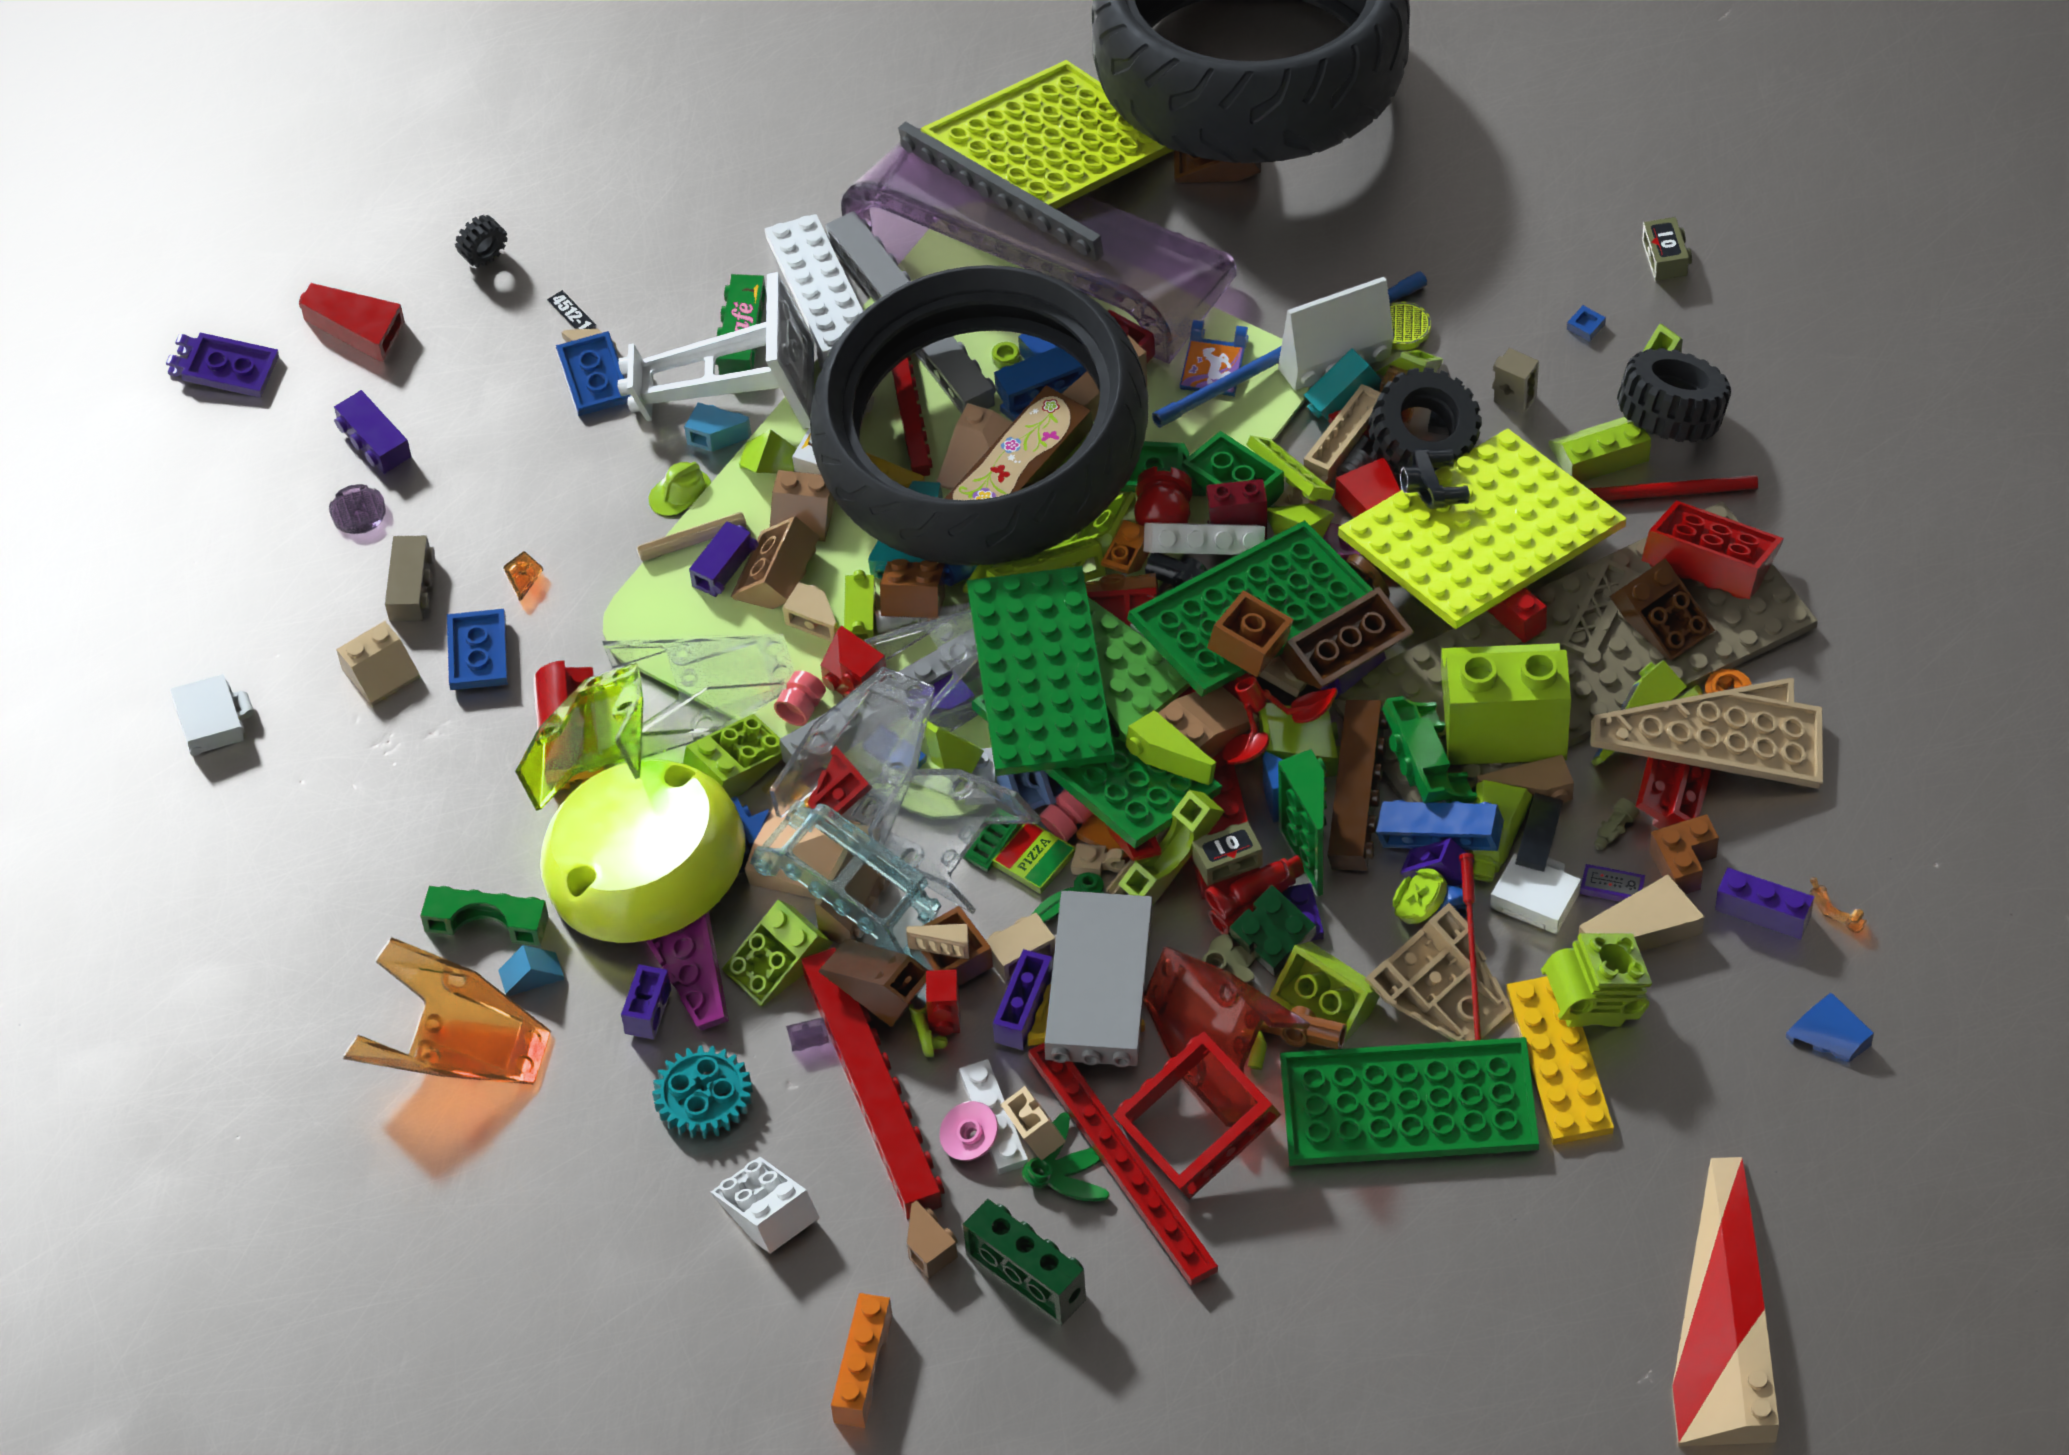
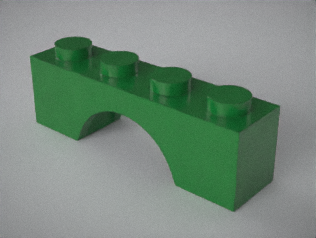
[420,886,549,946]

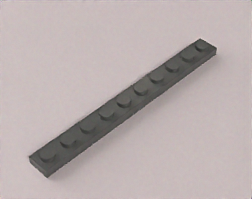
[898,121,1104,261]

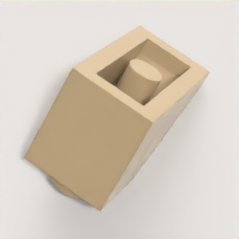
[783,582,837,642]

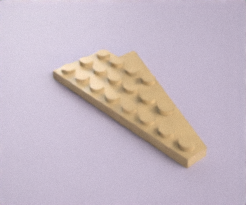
[1591,678,1823,789]

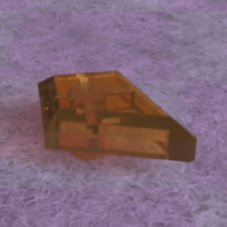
[503,551,543,601]

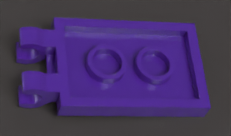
[166,332,279,398]

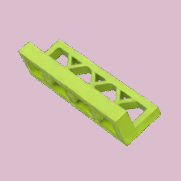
[986,536,1106,582]

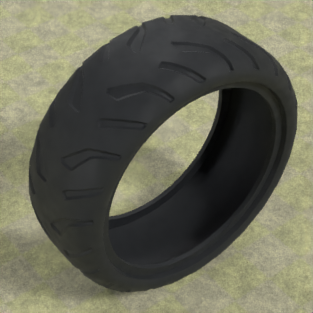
[1092,0,1410,163]

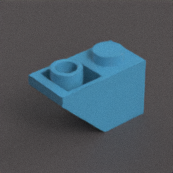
[684,402,752,452]

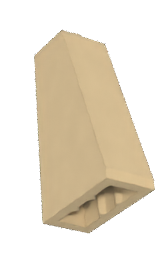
[1577,875,1705,951]

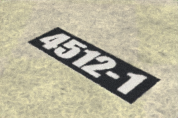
[547,290,596,329]

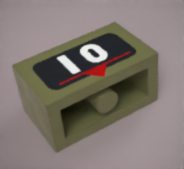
[1642,217,1692,281]
[1192,821,1263,886]

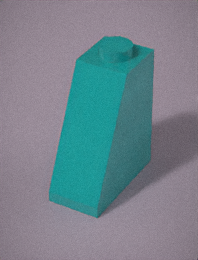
[1304,348,1386,420]

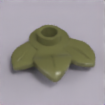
[1200,934,1255,985]

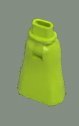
[1469,780,1533,882]

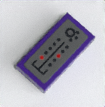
[1580,864,1645,902]

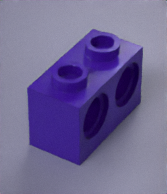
[621,964,672,1040]

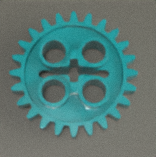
[652,1045,753,1138]

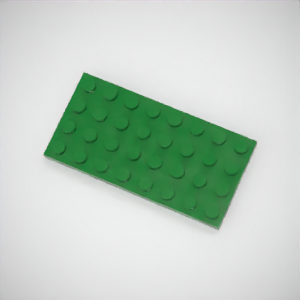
[1127,520,1373,697]
[966,566,1115,776]
[971,694,1222,849]
[1280,1037,1539,1166]

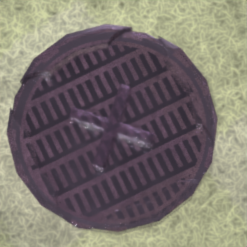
[329,484,386,534]

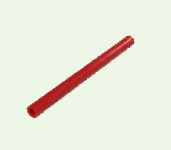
[1588,475,1758,501]

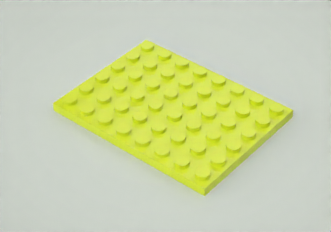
[920,60,1174,209]
[1338,428,1627,629]

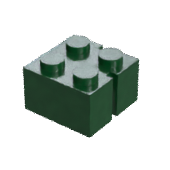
[1230,885,1317,977]

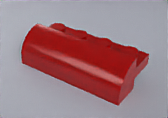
[534,660,601,776]
[1635,757,1711,829]

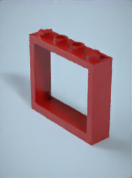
[1113,1031,1281,1200]

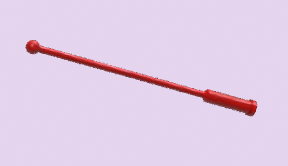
[1459,853,1481,1040]

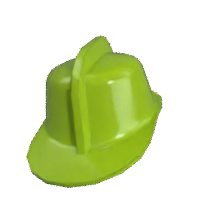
[648,462,711,516]

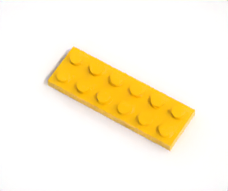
[1506,976,1614,1145]

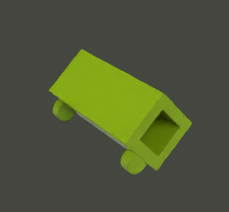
[844,570,876,647]

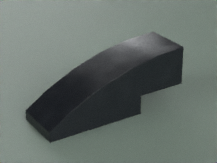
[1515,793,1564,872]

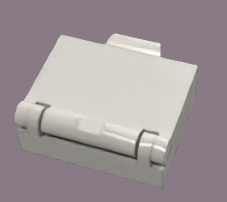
[170,674,254,756]
[1490,853,1581,935]

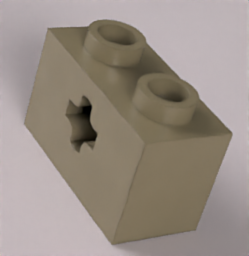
[1492,348,1539,415]

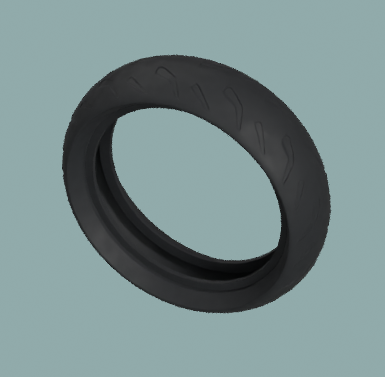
[810,265,1148,566]

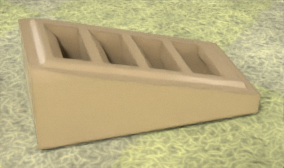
[906,924,969,959]

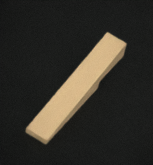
[1274,384,1381,507]

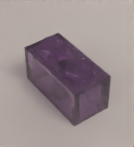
[786,1017,829,1052]

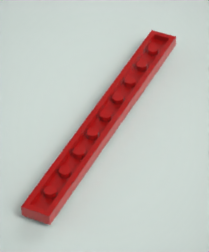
[1028,1042,1218,1286]

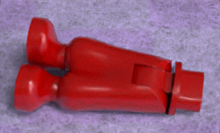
[1204,855,1304,935]

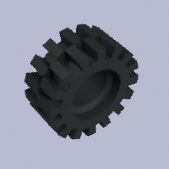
[455,215,508,267]

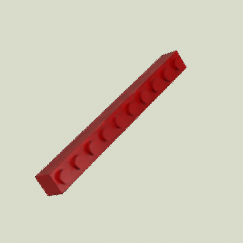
[892,356,933,476]

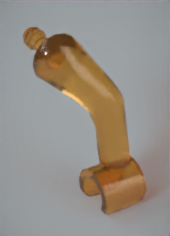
[1809,877,1867,933]

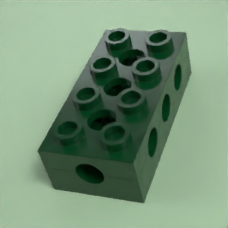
[963,1198,1086,1326]

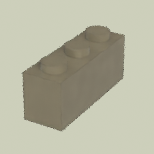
[385,535,435,621]

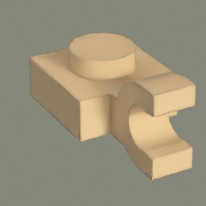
[1071,844,1126,877]

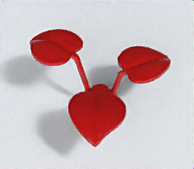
[1222,676,1337,765]

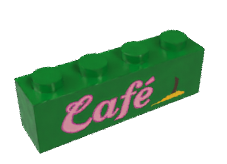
[715,274,766,375]

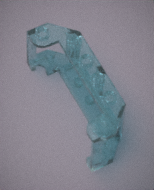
[750,800,942,954]

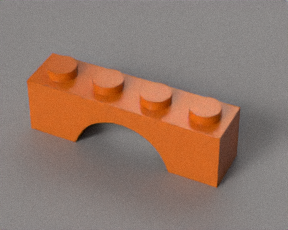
[831,1293,893,1428]

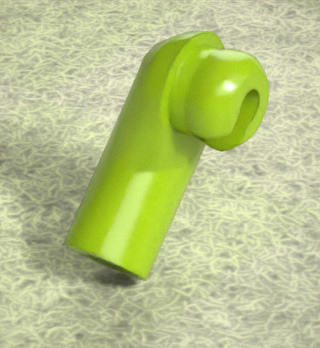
[1242,1029,1267,1070]

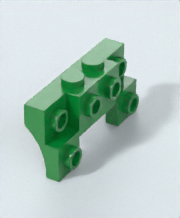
[1382,696,1478,803]

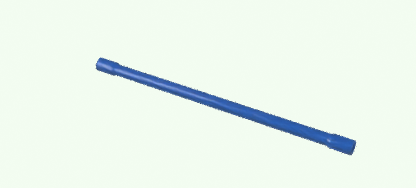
[1152,271,1427,428]

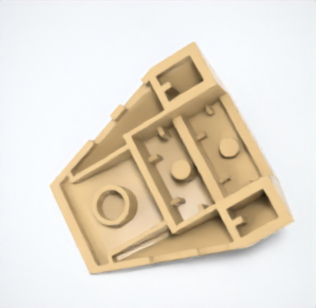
[1364,903,1512,1042]

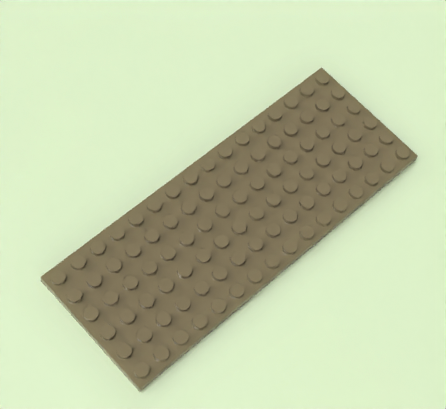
[1332,501,1818,803]

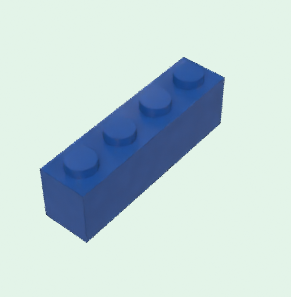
[994,346,1087,413]
[1376,800,1504,851]

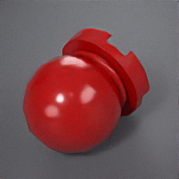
[1134,467,1193,526]

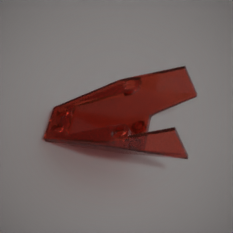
[1144,947,1311,1127]

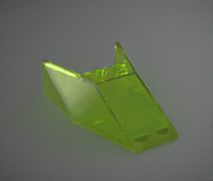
[515,662,644,811]

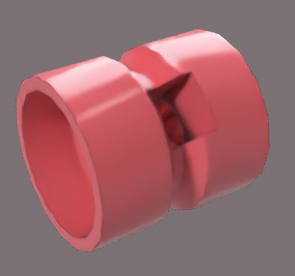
[774,670,826,726]
[1039,789,1093,842]

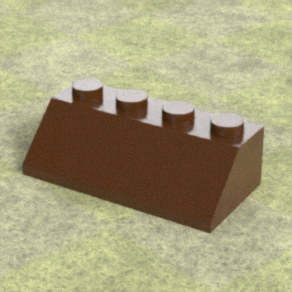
[1280,587,1414,689]

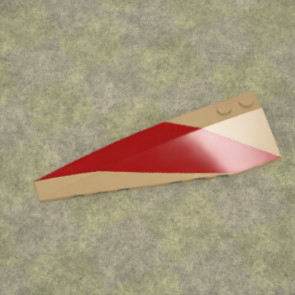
[1672,1157,1779,1447]

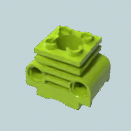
[1541,933,1652,1027]

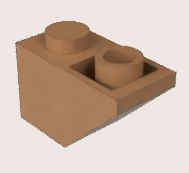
[907,1200,958,1279]

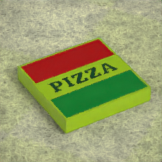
[992,820,1076,894]

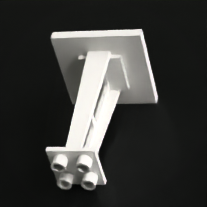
[618,272,814,429]

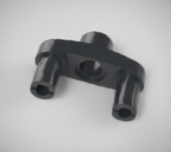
[1400,448,1470,509]

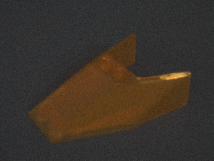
[342,937,551,1085]

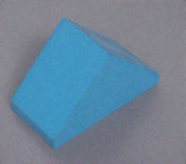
[498,945,564,997]

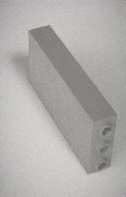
[1045,890,1152,1067]

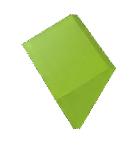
[1078,491,1136,558]

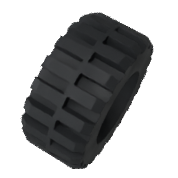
[1617,348,1731,442]
[1369,368,1482,475]

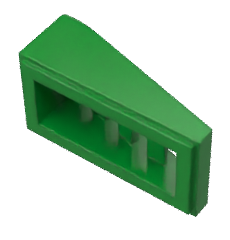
[963,806,1022,872]

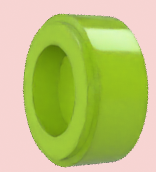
[992,342,1020,369]

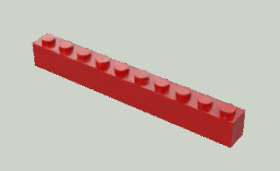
[801,947,945,1220]

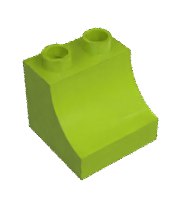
[1441,643,1571,765]

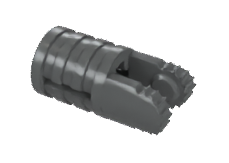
[1336,435,1381,477]

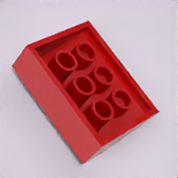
[1641,500,1784,600]

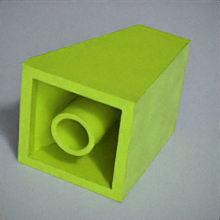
[1259,702,1340,777]

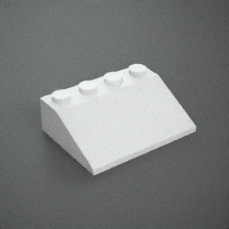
[1278,277,1394,390]

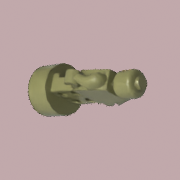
[1594,798,1640,850]

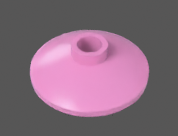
[939,1101,998,1161]

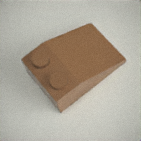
[1158,686,1259,758]

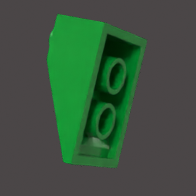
[1182,431,1284,508]

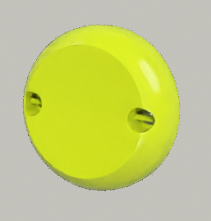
[540,759,745,943]

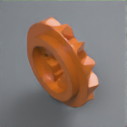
[1705,669,1752,694]

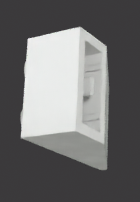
[711,1157,820,1254]

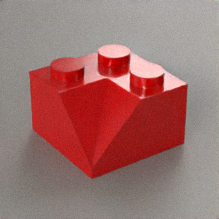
[820,626,888,701]

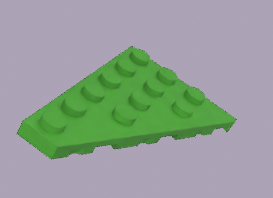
[1088,597,1190,742]

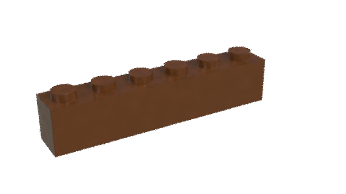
[1327,700,1389,871]

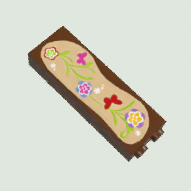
[944,385,1093,500]

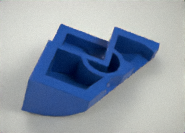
[1786,993,1874,1062]

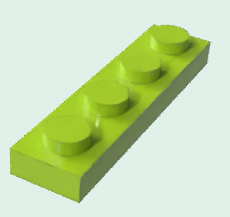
[1246,435,1334,501]

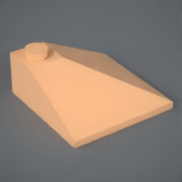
[937,403,1013,490]
[745,804,860,899]

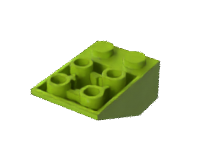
[683,713,782,798]
[722,899,833,1007]

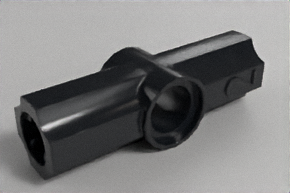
[1145,553,1208,588]

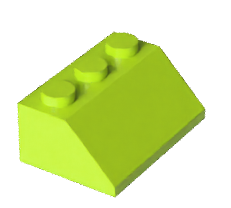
[1549,417,1651,483]
[1269,942,1380,1044]

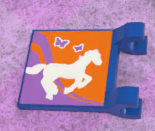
[1180,320,1249,397]

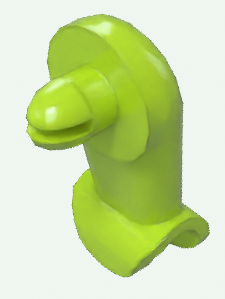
[909,1003,948,1057]

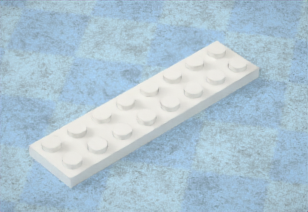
[764,214,863,360]

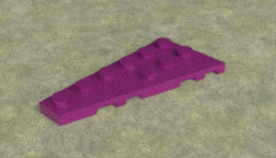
[646,911,729,1031]

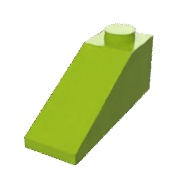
[1125,710,1216,785]

